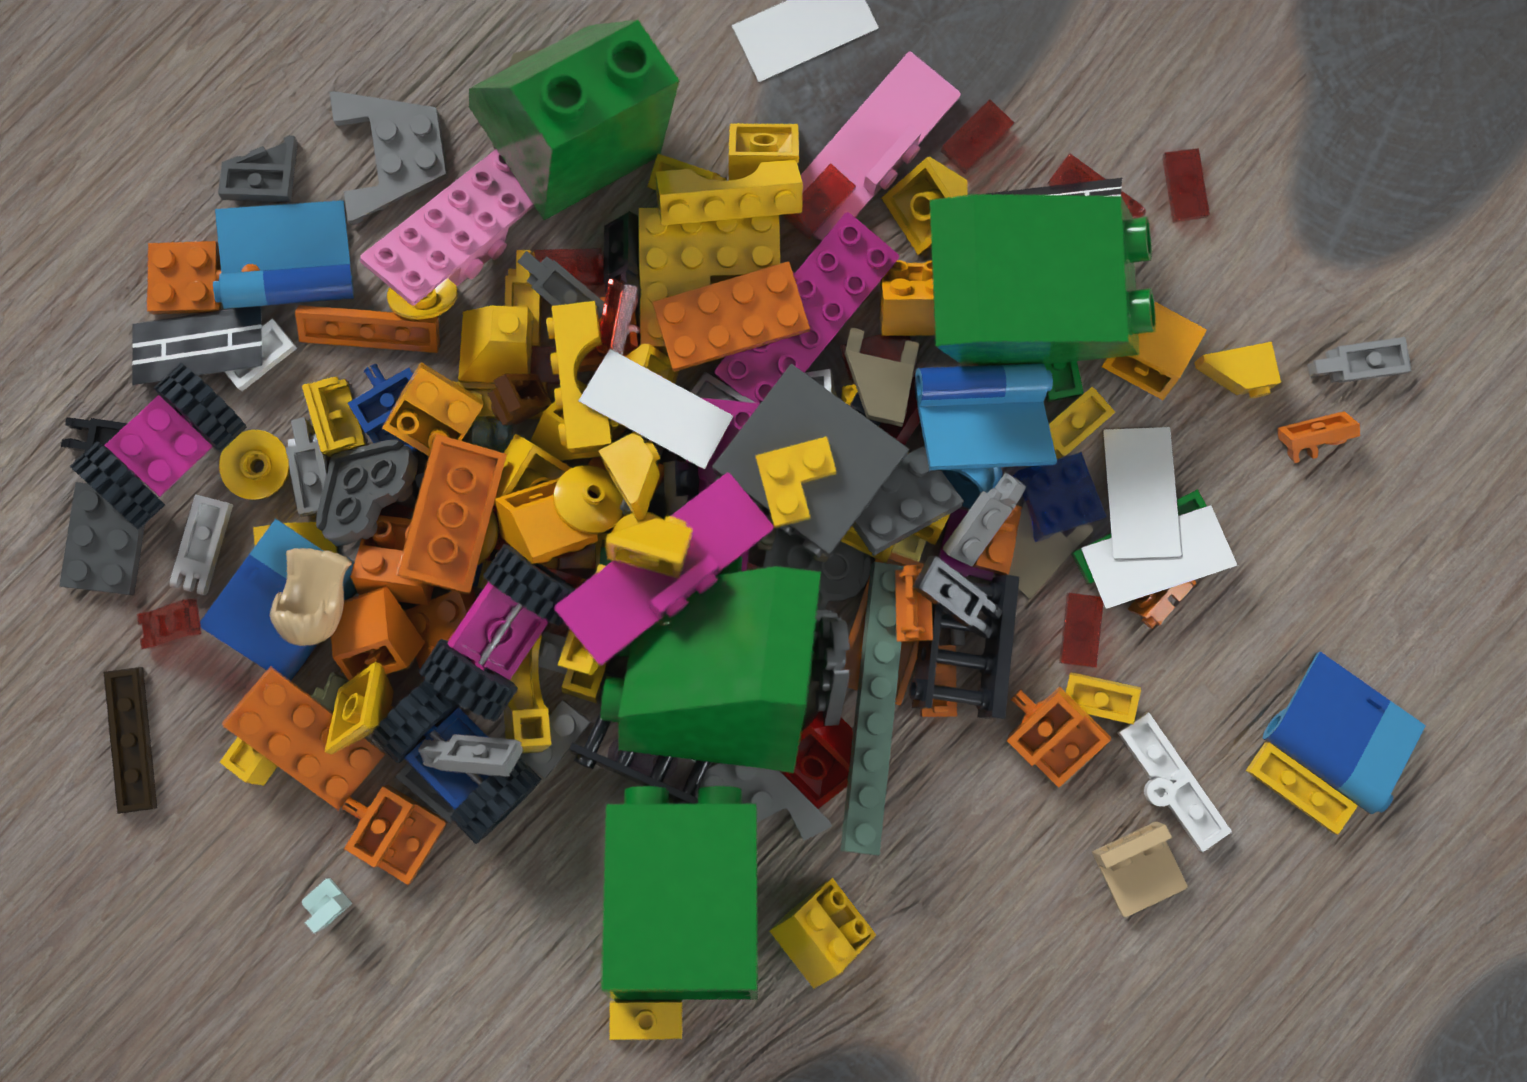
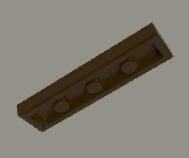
[103,667,157,814]

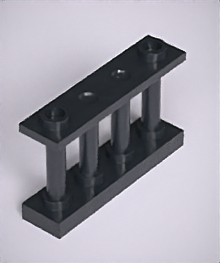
[909,575,1020,719]
[569,671,711,804]

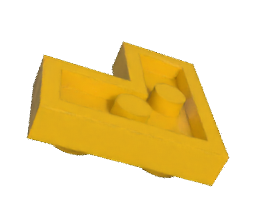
[755,436,836,528]

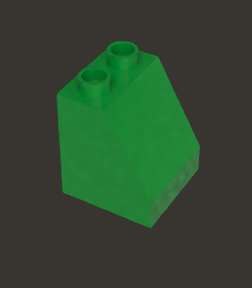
[469,19,680,220]
[930,194,1156,366]
[601,566,821,773]
[601,786,758,1000]

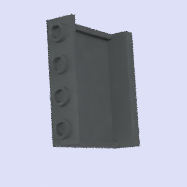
[712,363,909,558]

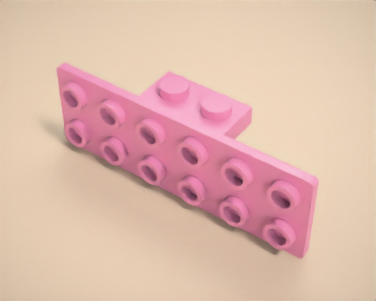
[788,52,961,242]
[360,149,534,305]

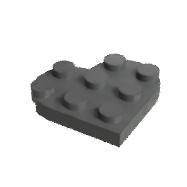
[316,440,420,546]
[763,528,870,610]
[812,610,849,726]

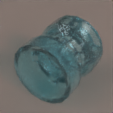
[472,417,513,452]

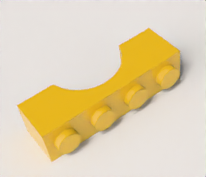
[655,159,803,225]
[546,301,613,455]
[503,633,551,754]

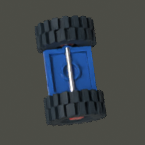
[371,680,542,844]

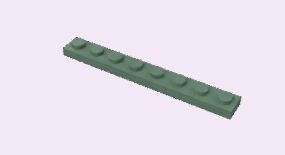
[840,562,903,856]

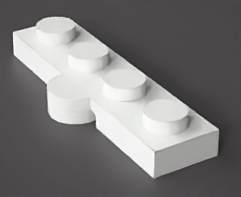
[1117,712,1232,852]

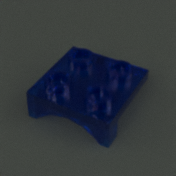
[1013,452,1107,543]

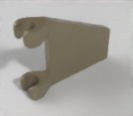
[845,328,919,427]
[1008,483,1093,599]

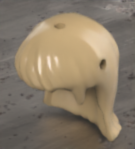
[270,548,352,646]

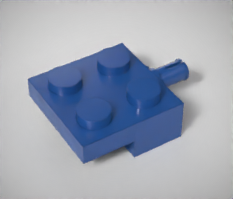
[348,364,418,452]

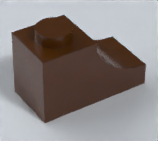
[487,374,552,425]

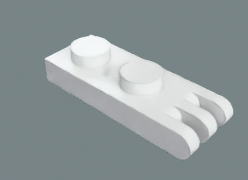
[170,494,233,596]

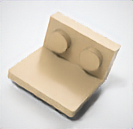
[1092,822,1187,917]

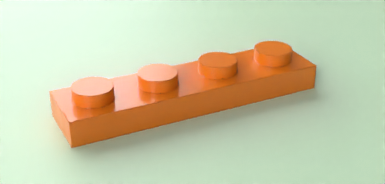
[295,305,440,353]

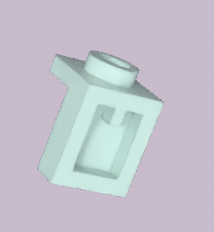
[302,878,352,934]

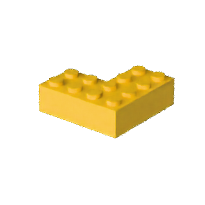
[639,208,780,355]

